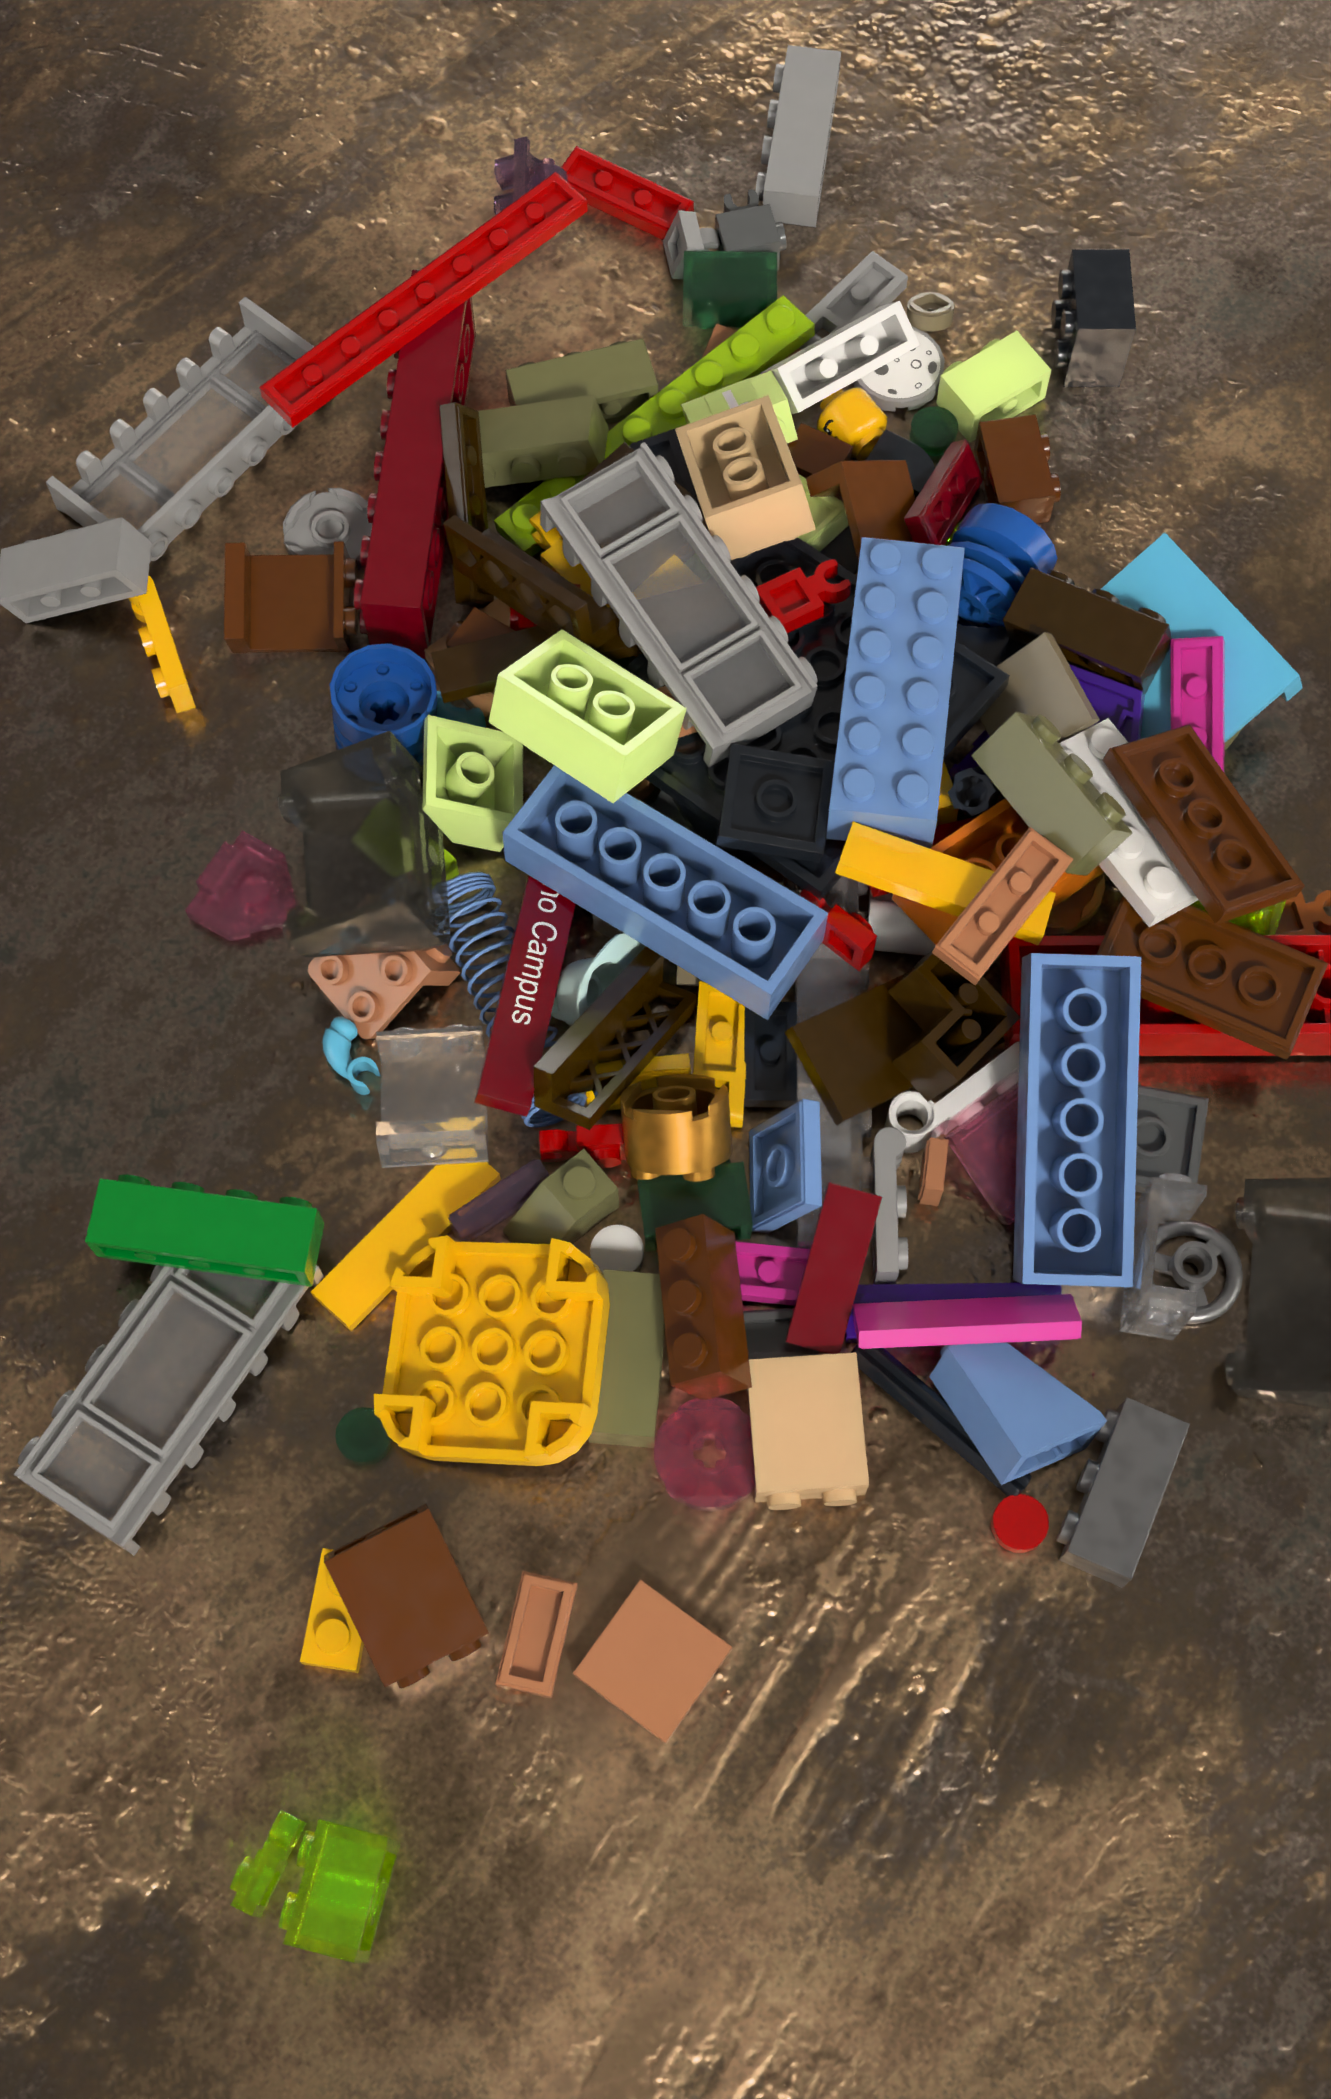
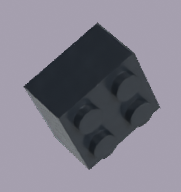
[1051,249,1136,387]

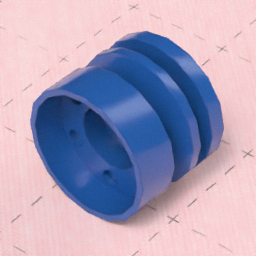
[948,503,1058,628]
[330,644,437,779]

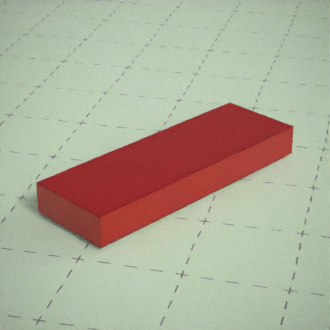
[557,146,694,240]

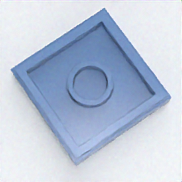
[749,1099,822,1234]

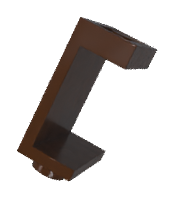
[806,460,916,576]
[224,541,358,653]
[324,1503,489,1688]

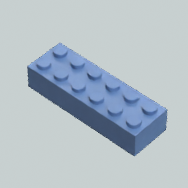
[826,537,965,849]
[502,765,828,1020]
[1013,953,1141,1287]

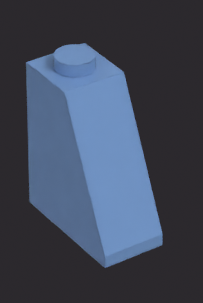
[929,1342,1107,1485]

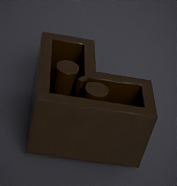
[888,950,1021,1102]

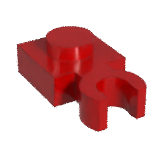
[756,559,851,633]
[799,889,877,971]
[539,1123,626,1168]

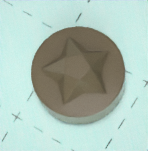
[907,292,954,332]

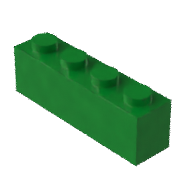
[85,1174,324,1287]

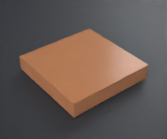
[573,1580,732,1744]

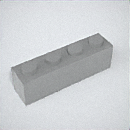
[755,45,841,227]

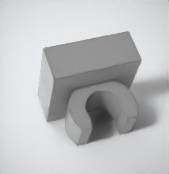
[663,210,720,280]

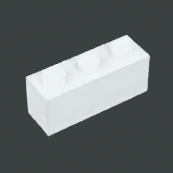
[761,301,920,414]

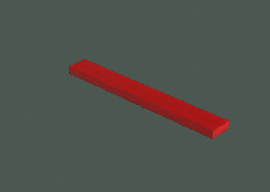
[259,172,588,428]

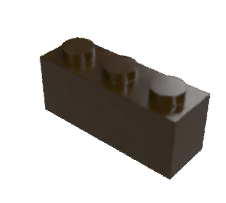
[1003,567,1172,695]

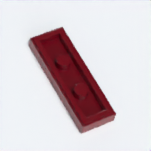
[904,439,983,546]
[785,1182,882,1354]

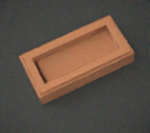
[495,1571,578,1699]

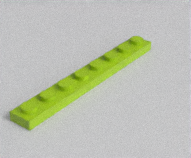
[494,295,815,557]

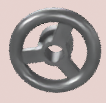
[1135,1220,1243,1324]

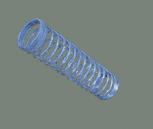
[430,872,587,1128]

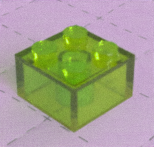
[279,1819,401,1963]

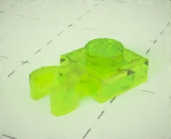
[230,1810,306,1917]

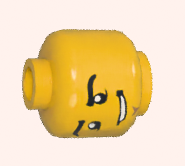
[817,387,887,461]

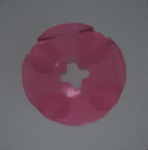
[654,1397,755,1511]

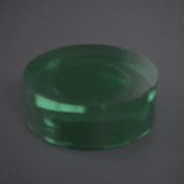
[910,406,958,456]
[335,1407,393,1466]

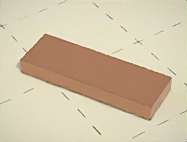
[932,827,1074,985]

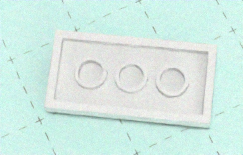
[1059,718,1199,927]

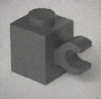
[715,189,787,281]

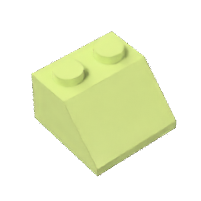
[422,715,523,852]

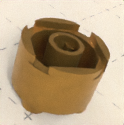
[620,1074,733,1182]

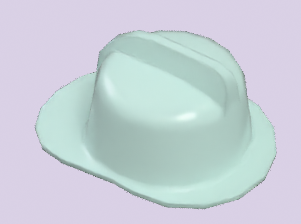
[551,933,646,1026]

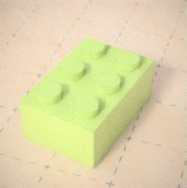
[489,629,687,803]

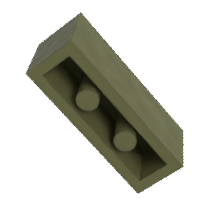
[505,339,658,424]
[478,395,608,488]
[971,712,1133,876]
[588,1269,665,1448]

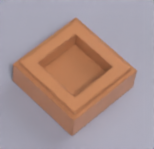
[917,1137,949,1206]

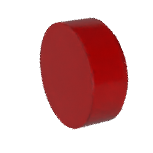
[991,1494,1049,1553]

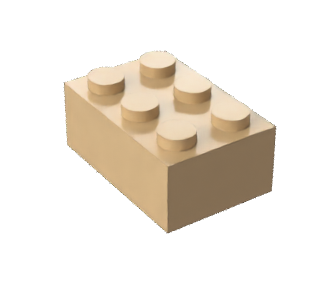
[675,395,816,560]

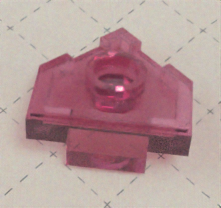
[185,830,301,941]

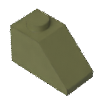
[502,1149,619,1244]

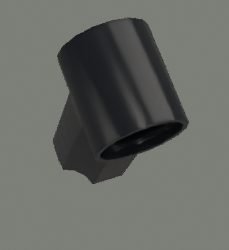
[948,766,1005,818]

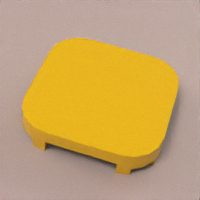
[374,1235,610,1466]

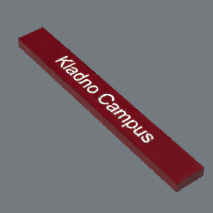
[474,875,575,1117]

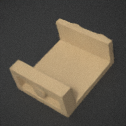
[746,1352,869,1510]

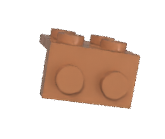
[308,896,462,1039]

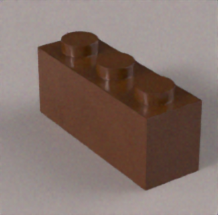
[655,1214,752,1401]

